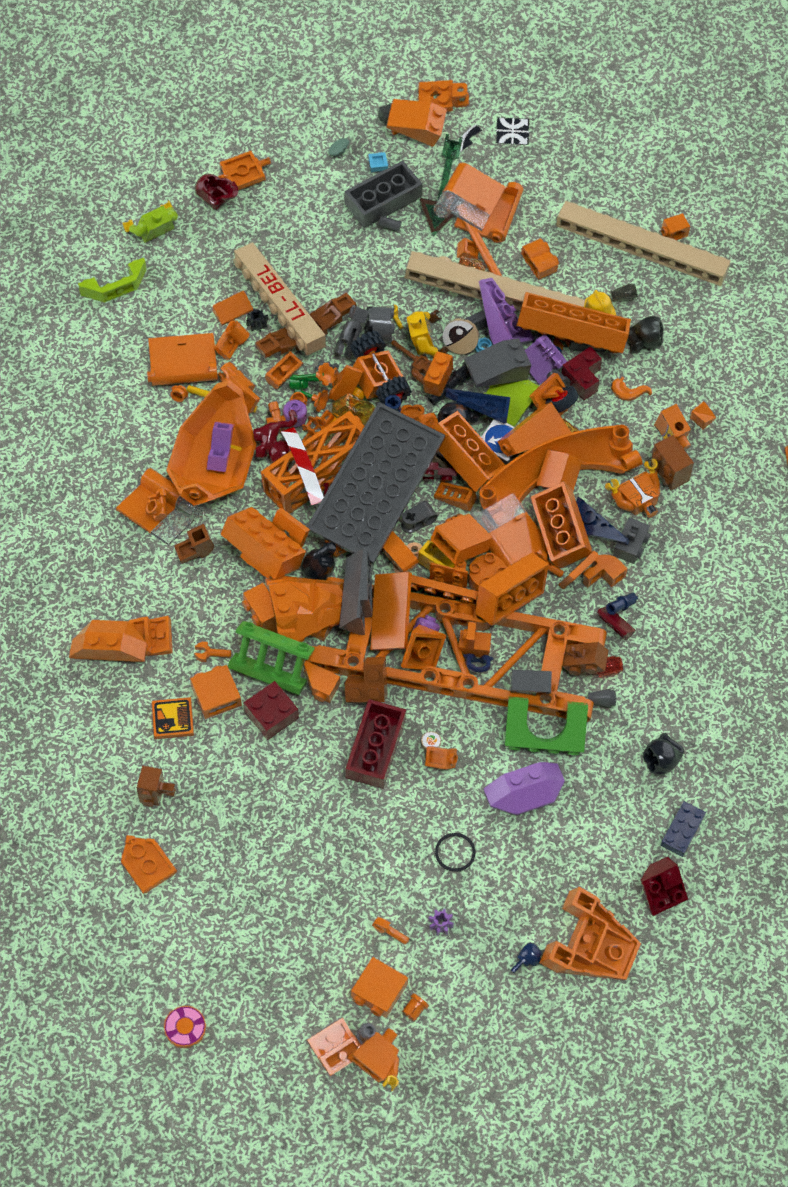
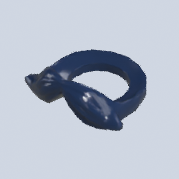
[464,654,494,672]

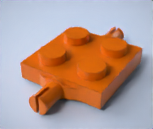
[217,151,271,190]

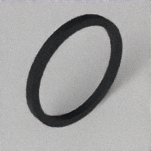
[435,833,476,872]

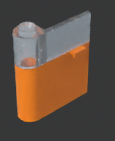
[471,493,548,567]

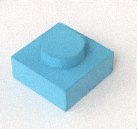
[368,152,388,172]

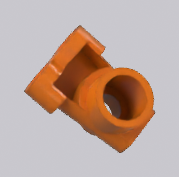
[266,401,286,433]
[146,488,169,521]

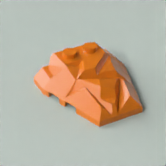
[265,576,344,642]

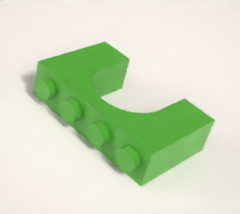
[505,696,588,755]

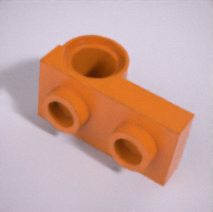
[214,320,250,360]

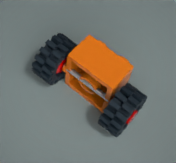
[350,331,412,404]

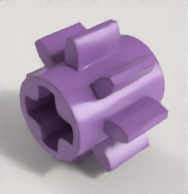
[429,909,454,935]

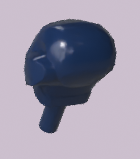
[511,942,542,973]

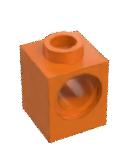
[661,213,690,240]

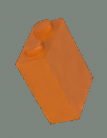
[431,513,493,564]

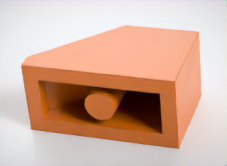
[304,660,340,703]

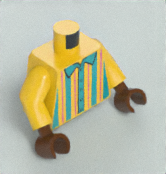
[406,310,450,356]

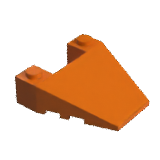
[539,887,641,980]

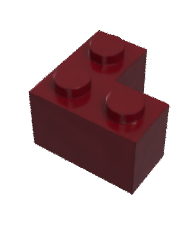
[561,346,602,401]

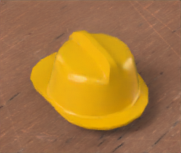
[583,290,617,316]

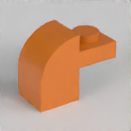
[582,554,628,588]
[458,622,491,658]

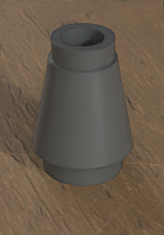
[588,688,616,708]

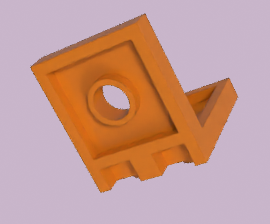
[240,508,310,578]

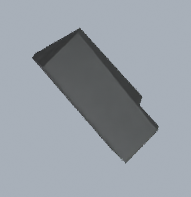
[339,548,373,635]

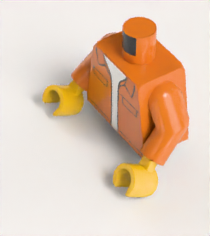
[605,459,660,518]

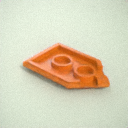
[121,835,177,894]

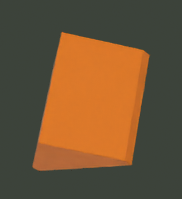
[536,450,582,491]
[401,624,446,670]

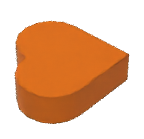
[401,404,425,419]

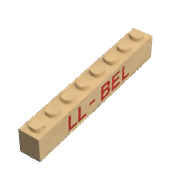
[233,242,326,356]

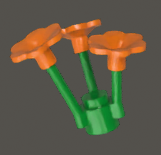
[289,362,339,412]

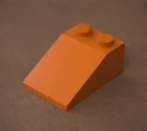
[386,99,447,147]

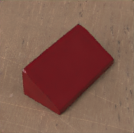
[597,607,636,640]

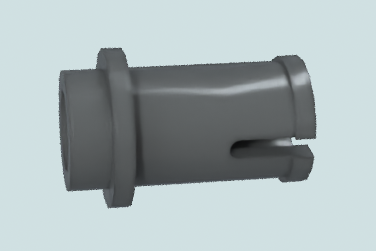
[378,215,402,232]

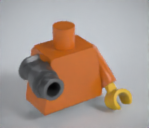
[347,1023,399,1091]

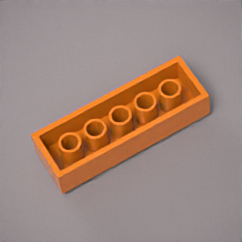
[517,292,631,353]

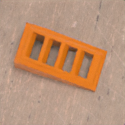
[434,482,477,511]

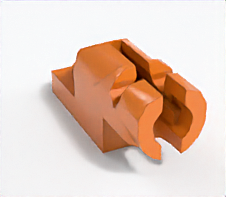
[218,362,260,414]

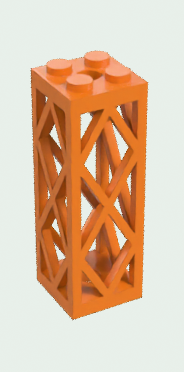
[261,411,365,514]

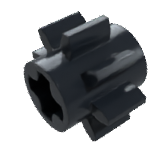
[246,309,268,332]

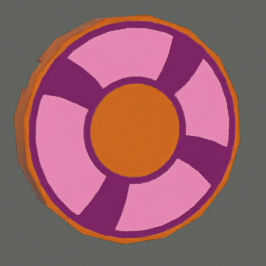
[164,1006,206,1048]

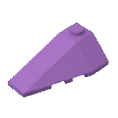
[479,278,534,345]

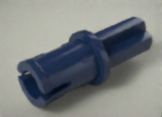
[606,592,638,615]

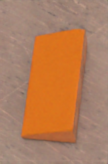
[213,291,253,325]

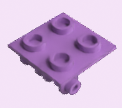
[525,335,567,385]

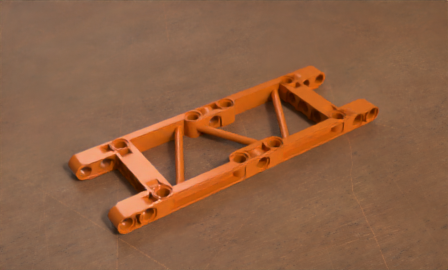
[306,577,607,722]

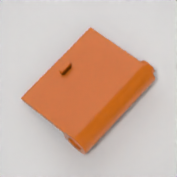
[454,182,524,243]
[147,333,218,386]

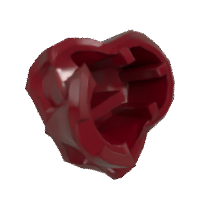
[195,173,239,210]

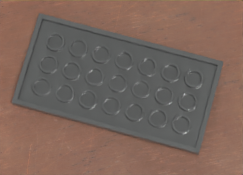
[307,402,445,564]

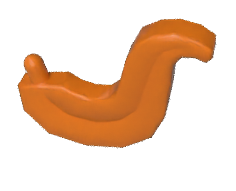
[611,377,652,401]

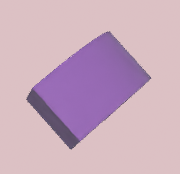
[207,422,234,472]

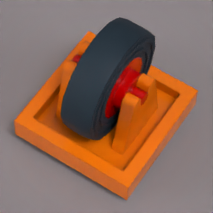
[530,373,579,416]

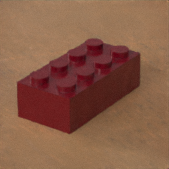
[345,699,407,789]

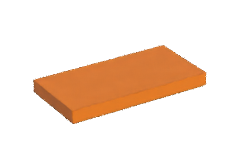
[370,572,412,651]

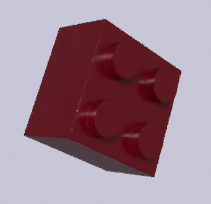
[243,681,299,740]

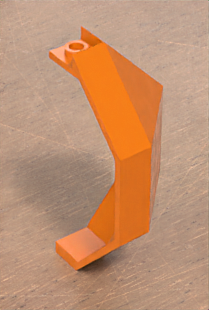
[166,380,256,506]

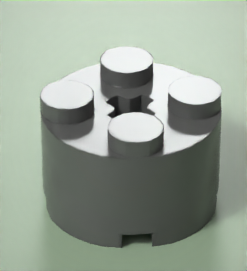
[364,307,395,344]

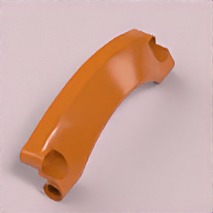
[479,425,643,531]

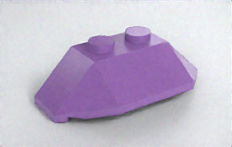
[483,762,565,815]

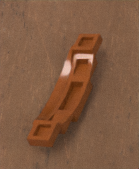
[255,293,357,359]

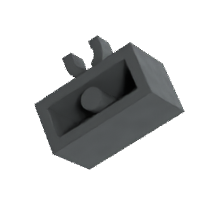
[613,517,651,564]

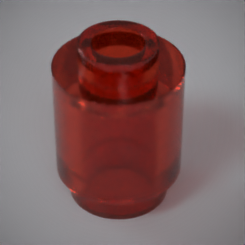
[595,655,623,678]

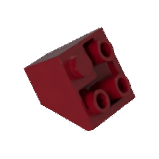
[640,856,689,916]

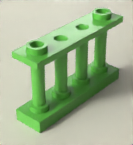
[228,621,315,695]

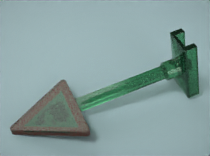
[419,134,463,236]

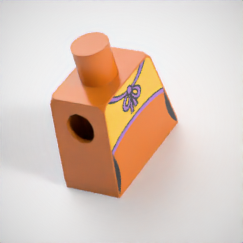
[654,404,691,450]

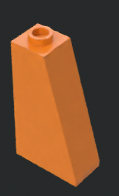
[497,402,571,457]

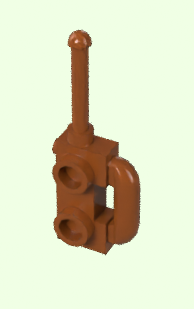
[391,340,432,384]

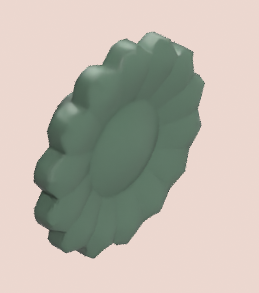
[328,138,349,156]

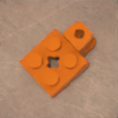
[418,80,469,112]

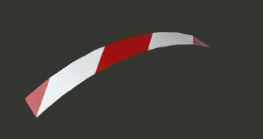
[281,427,324,505]

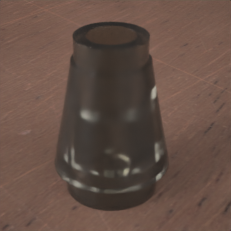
[610,283,638,301]

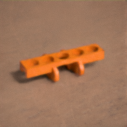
[301,410,336,449]

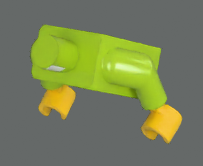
[122,201,178,243]

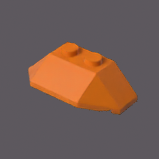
[69,620,148,662]

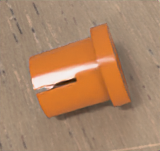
[402,993,429,1021]

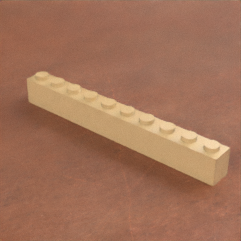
[556,201,731,286]
[405,251,585,311]

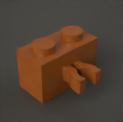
[562,642,609,676]
[136,765,176,807]

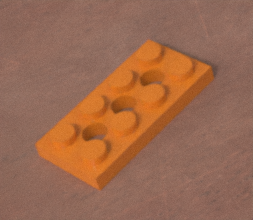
[411,575,478,604]

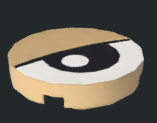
[443,318,479,354]

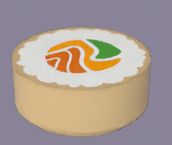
[421,731,441,750]

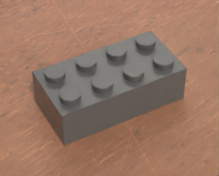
[344,160,423,228]

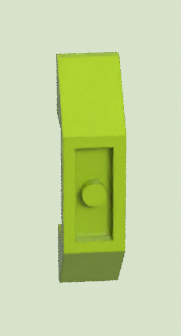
[78,257,147,303]

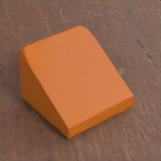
[457,238,479,259]

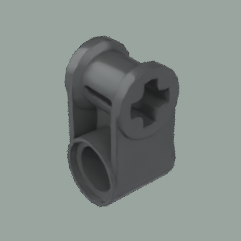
[401,501,438,534]

